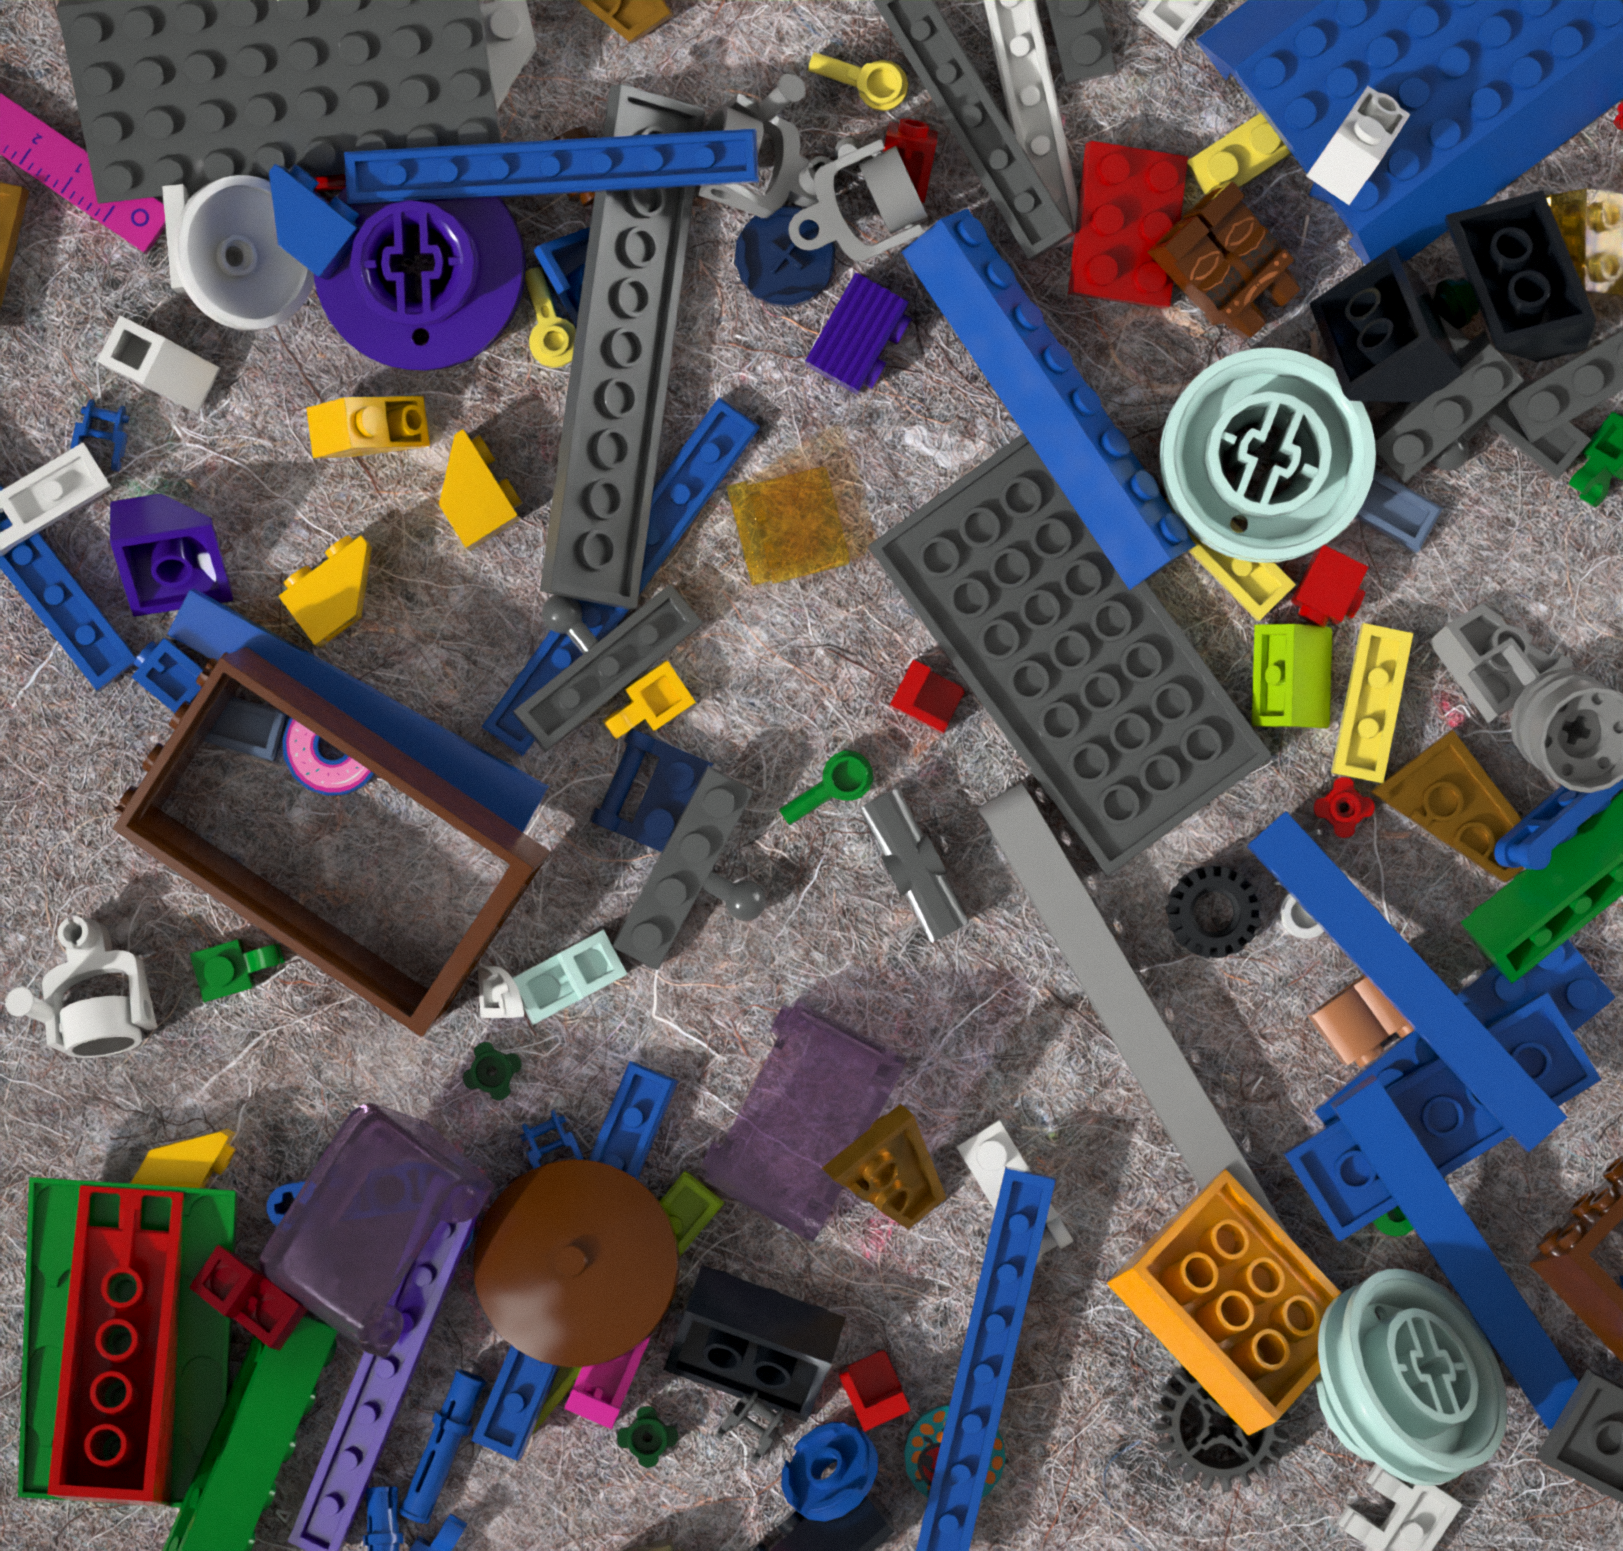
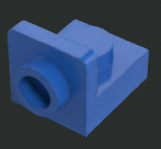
[131,638,204,713]

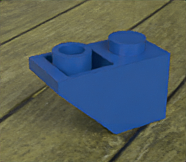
[269,164,361,280]

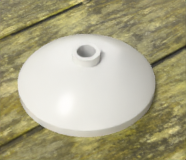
[174,175,314,330]

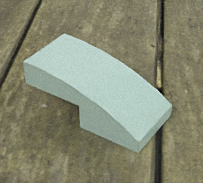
[512,929,627,1025]

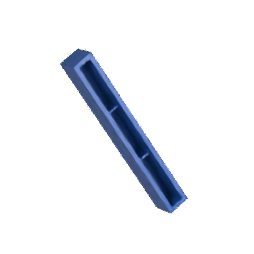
[901,208,1196,590]

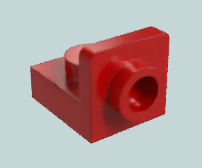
[883,118,938,203]

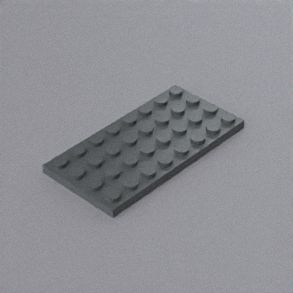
[57,0,502,204]
[867,433,1272,876]

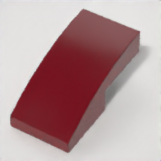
[189,1245,309,1351]

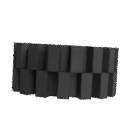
[1166,866,1262,958]

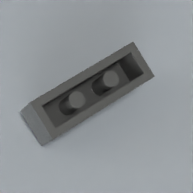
[1372,329,1524,482]

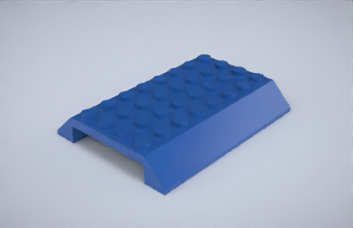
[1196,0,1623,265]

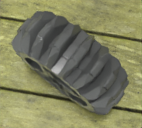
[1151,1367,1291,1492]

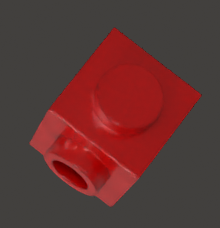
[1290,545,1369,628]

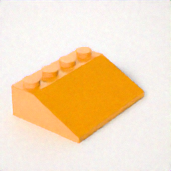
[1107,1169,1341,1436]

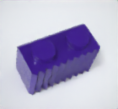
[805,272,912,395]

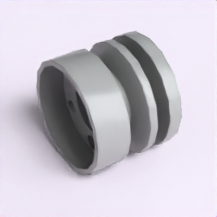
[1510,668,1623,793]

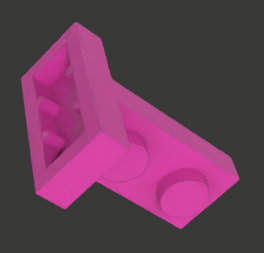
[564,1334,652,1429]

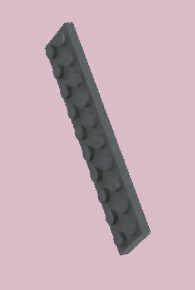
[540,84,705,609]

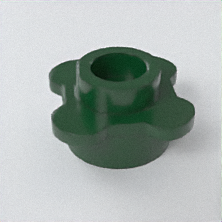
[463,1042,522,1101]
[617,1406,678,1468]

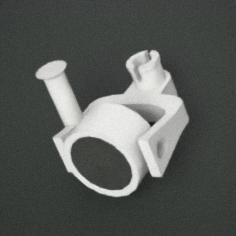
[5,916,158,1058]

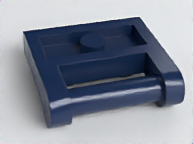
[589,729,713,852]

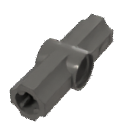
[859,787,969,943]

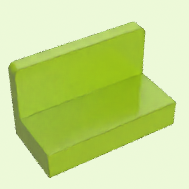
[1252,624,1332,729]

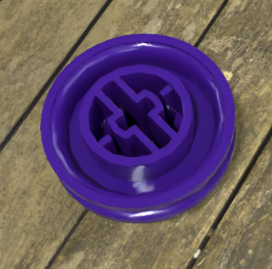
[313,187,526,371]

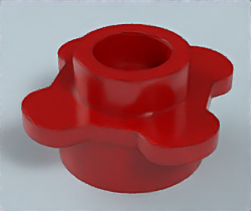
[1313,777,1375,838]

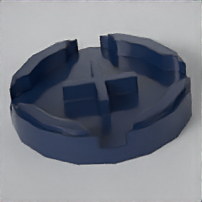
[735,205,836,308]

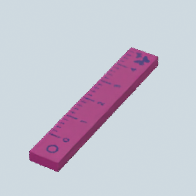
[0,93,166,255]

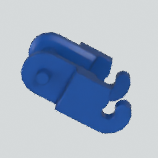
[70,399,130,472]
[520,1109,586,1169]

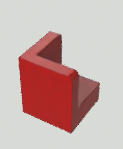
[889,659,965,734]
[838,1349,911,1432]

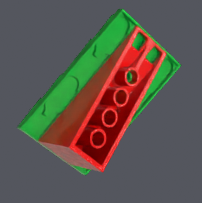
[18,1177,238,1508]

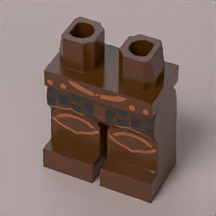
[1147,181,1301,339]

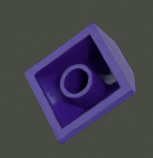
[109,493,233,617]

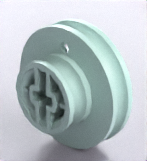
[1159,348,1376,563]
[1316,1269,1507,1486]

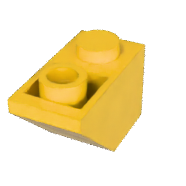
[306,396,430,458]
[439,429,523,552]
[278,535,372,648]
[130,1128,236,1188]

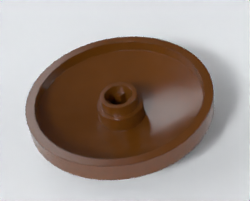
[473,1160,680,1367]

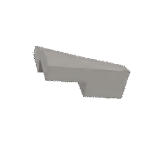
[1428,604,1573,724]

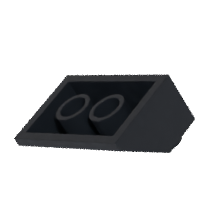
[1445,190,1596,362]
[1309,246,1463,402]
[663,1265,846,1422]
[747,1490,894,1551]

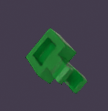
[1569,411,1623,508]
[189,939,285,1003]

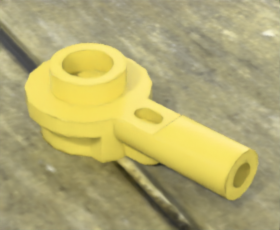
[808,52,909,112]
[525,267,576,368]

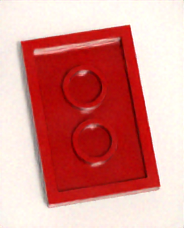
[1068,141,1188,309]

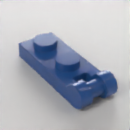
[1494,779,1623,870]

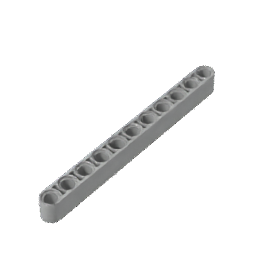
[977,783,1291,1238]

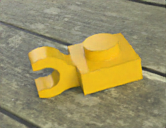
[602,660,696,739]

